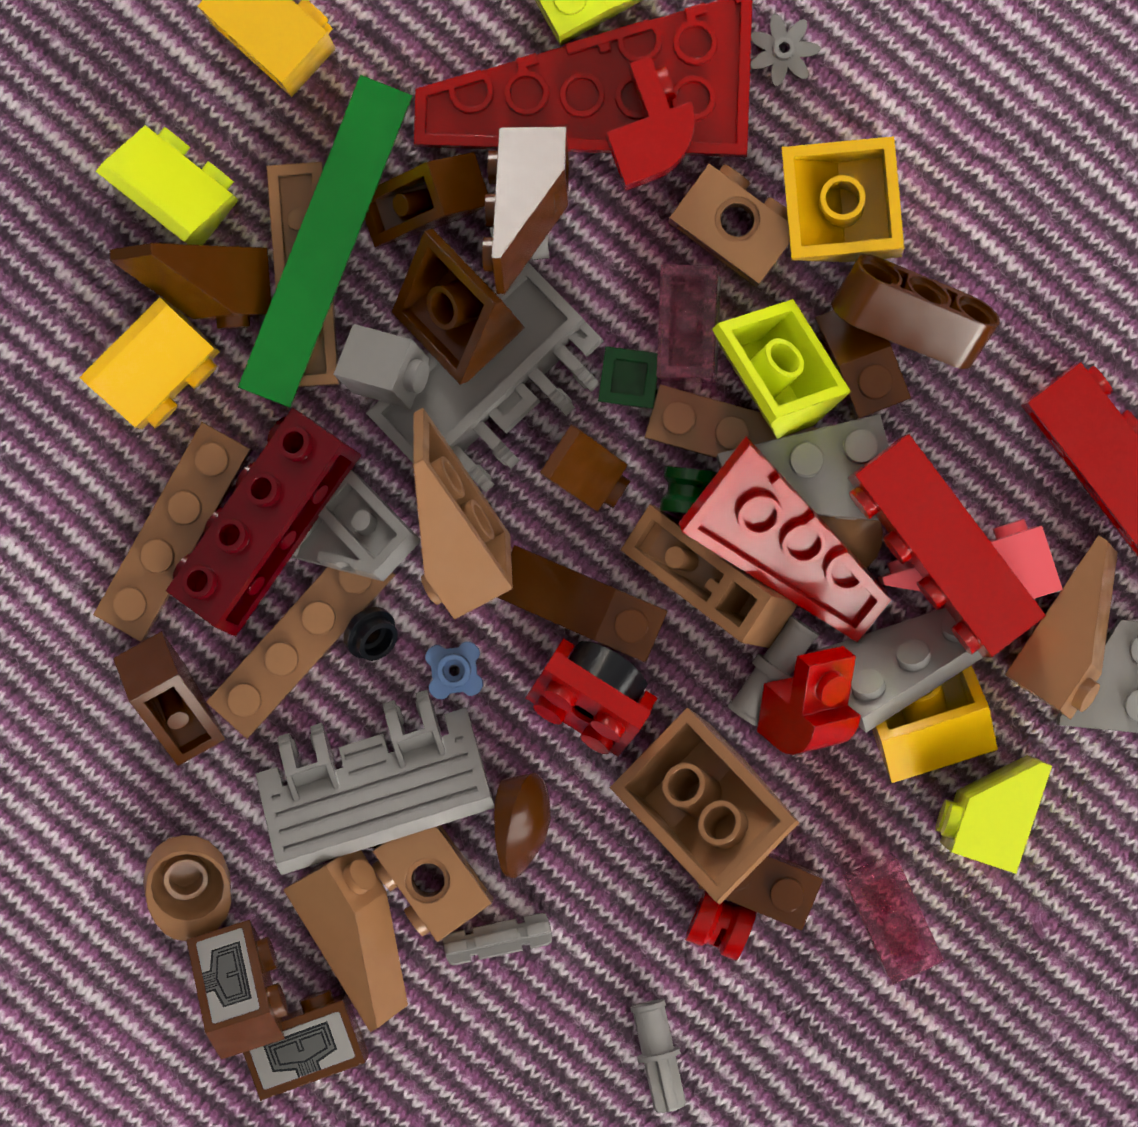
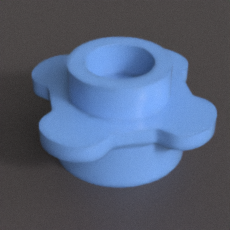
[425,641,483,699]

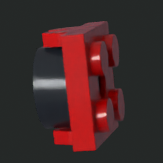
[525,638,658,757]

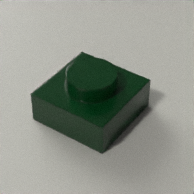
[598,346,660,409]

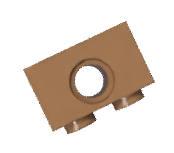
[668,164,790,288]
[372,825,493,942]

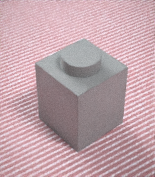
[333,324,430,409]

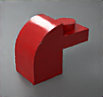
[606,56,695,191]
[757,646,861,755]

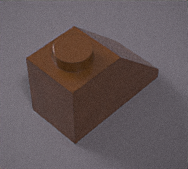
[365,152,488,248]
[814,310,911,420]
[113,631,226,766]

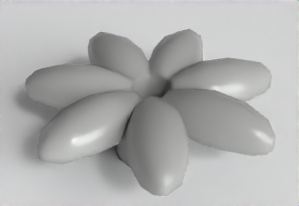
[750,14,820,86]

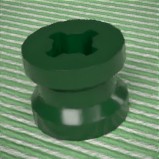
[660,466,718,514]

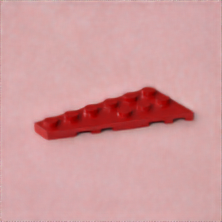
[414,0,752,157]

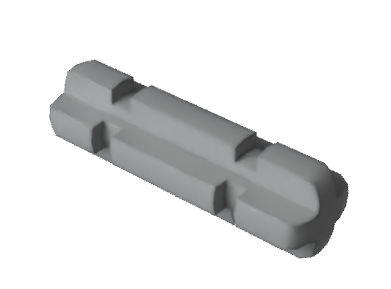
[443,913,552,966]

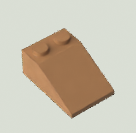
[413,408,513,620]
[609,708,799,904]

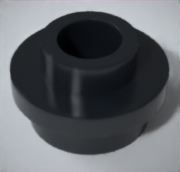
[344,607,398,661]

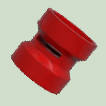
[685,891,757,961]

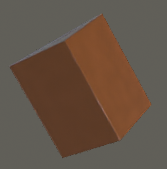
[392,228,525,385]

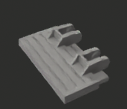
[366,262,604,493]
[255,690,495,875]

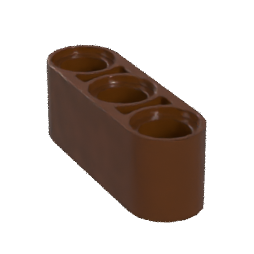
[831,254,1000,369]

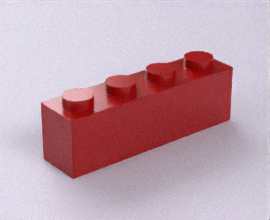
[1021,362,1138,557]
[848,434,1046,657]

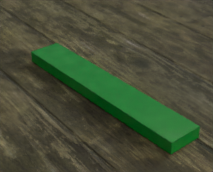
[238,75,412,408]

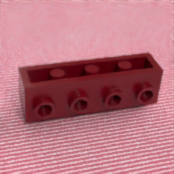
[166,407,362,637]

